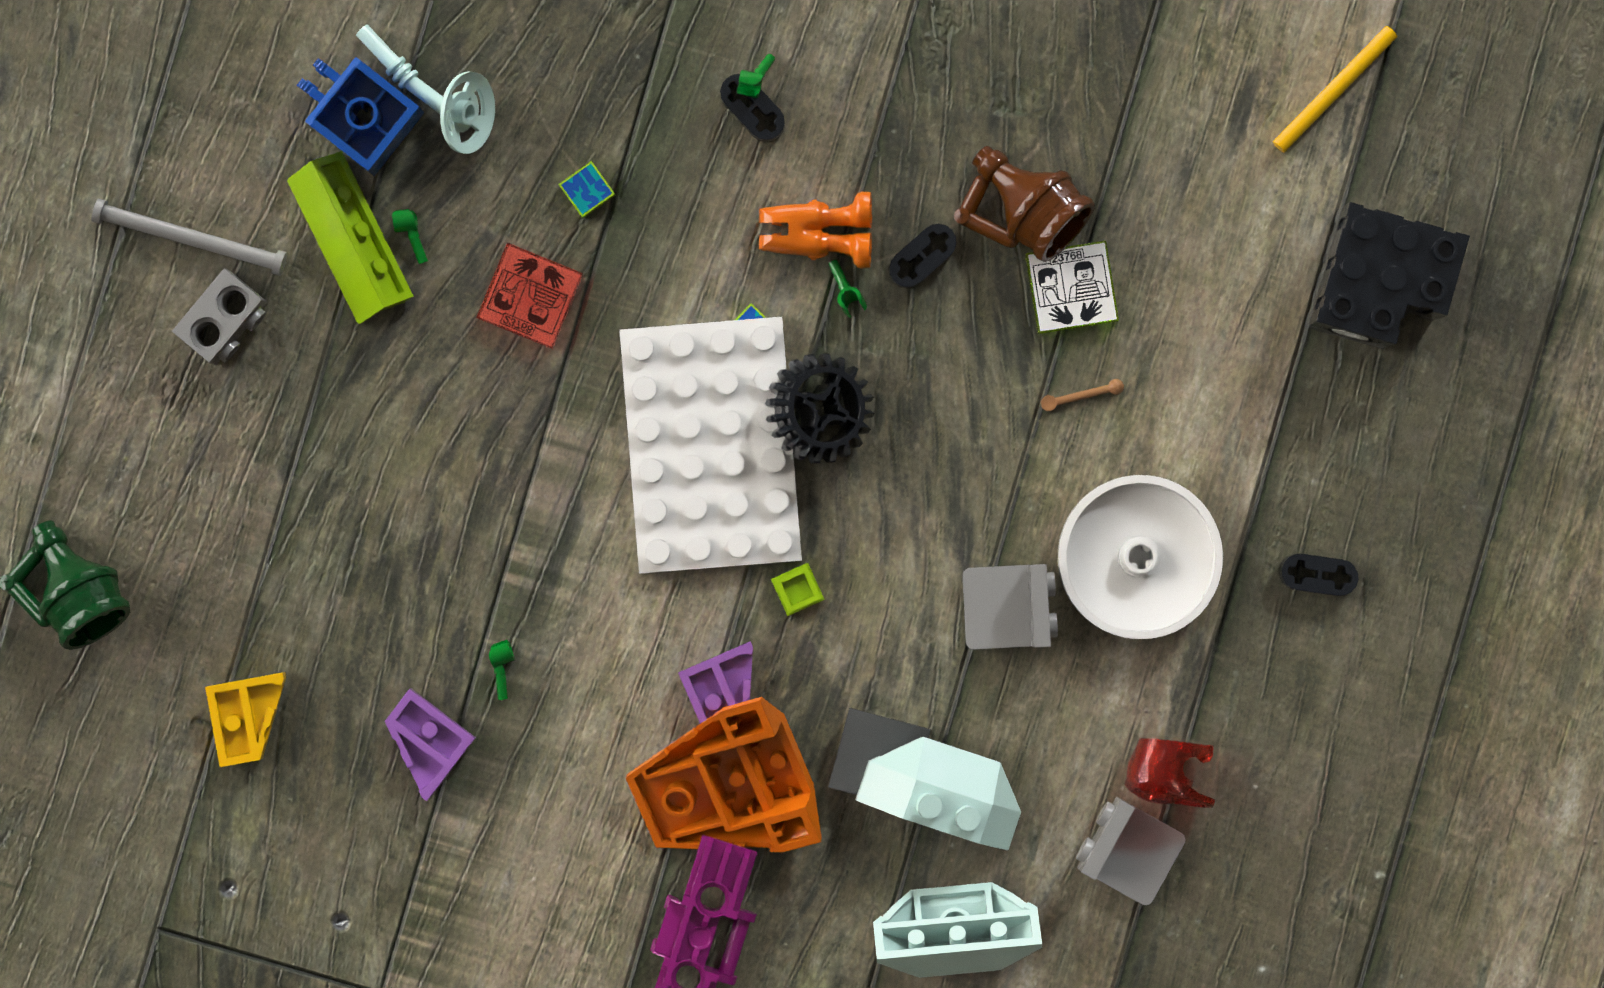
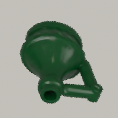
[0,520,131,650]

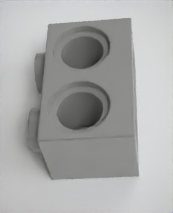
[172,268,268,365]

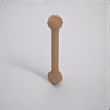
[1041,379,1124,412]

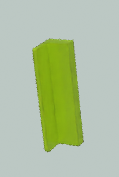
[288,151,414,324]

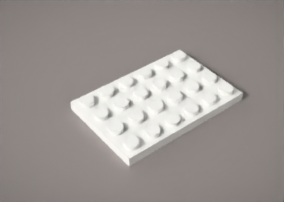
[620,317,802,574]

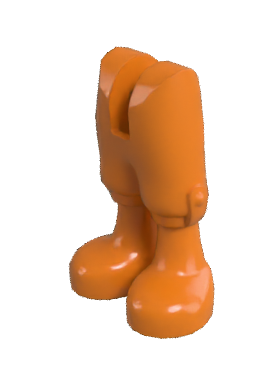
[759,192,872,269]

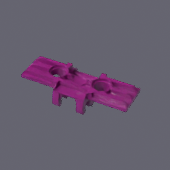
[650,835,757,988]

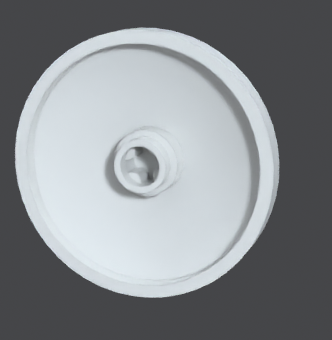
[1057,475,1223,639]

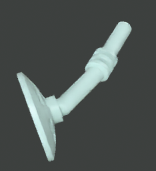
[356,24,495,154]

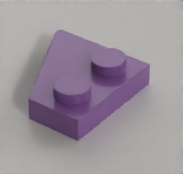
[678,641,753,723]
[384,688,476,801]

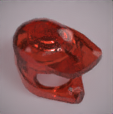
[1124,738,1215,808]

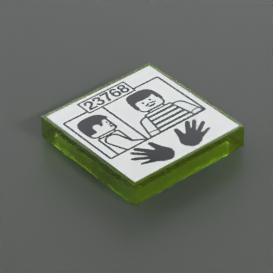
[1025,241,1119,334]

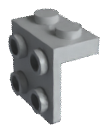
[962,564,1058,649]
[1076,796,1186,905]

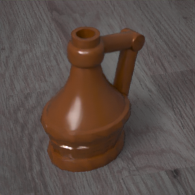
[954,146,1095,262]

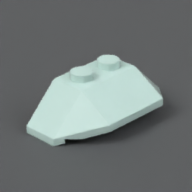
[855,737,1021,850]
[873,882,1042,978]

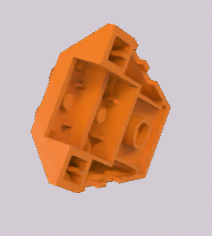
[625,697,822,853]

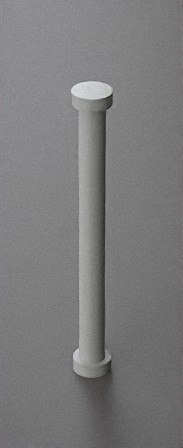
[92,198,287,276]

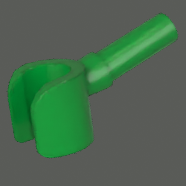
[736,54,775,98]
[392,209,428,264]
[828,260,867,318]
[489,640,515,700]

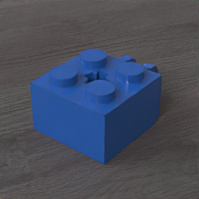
[297,57,424,176]

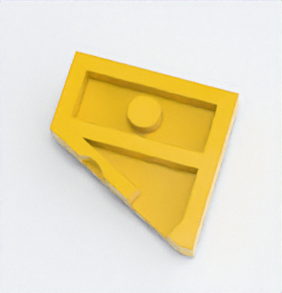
[205,672,286,767]

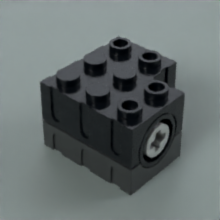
[1304,202,1470,349]

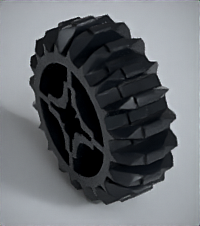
[764,353,875,464]

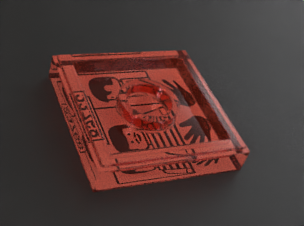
[476,243,583,349]

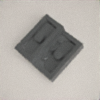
[828,708,931,795]

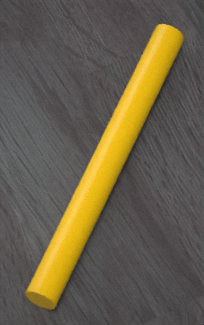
[1273,26,1398,153]

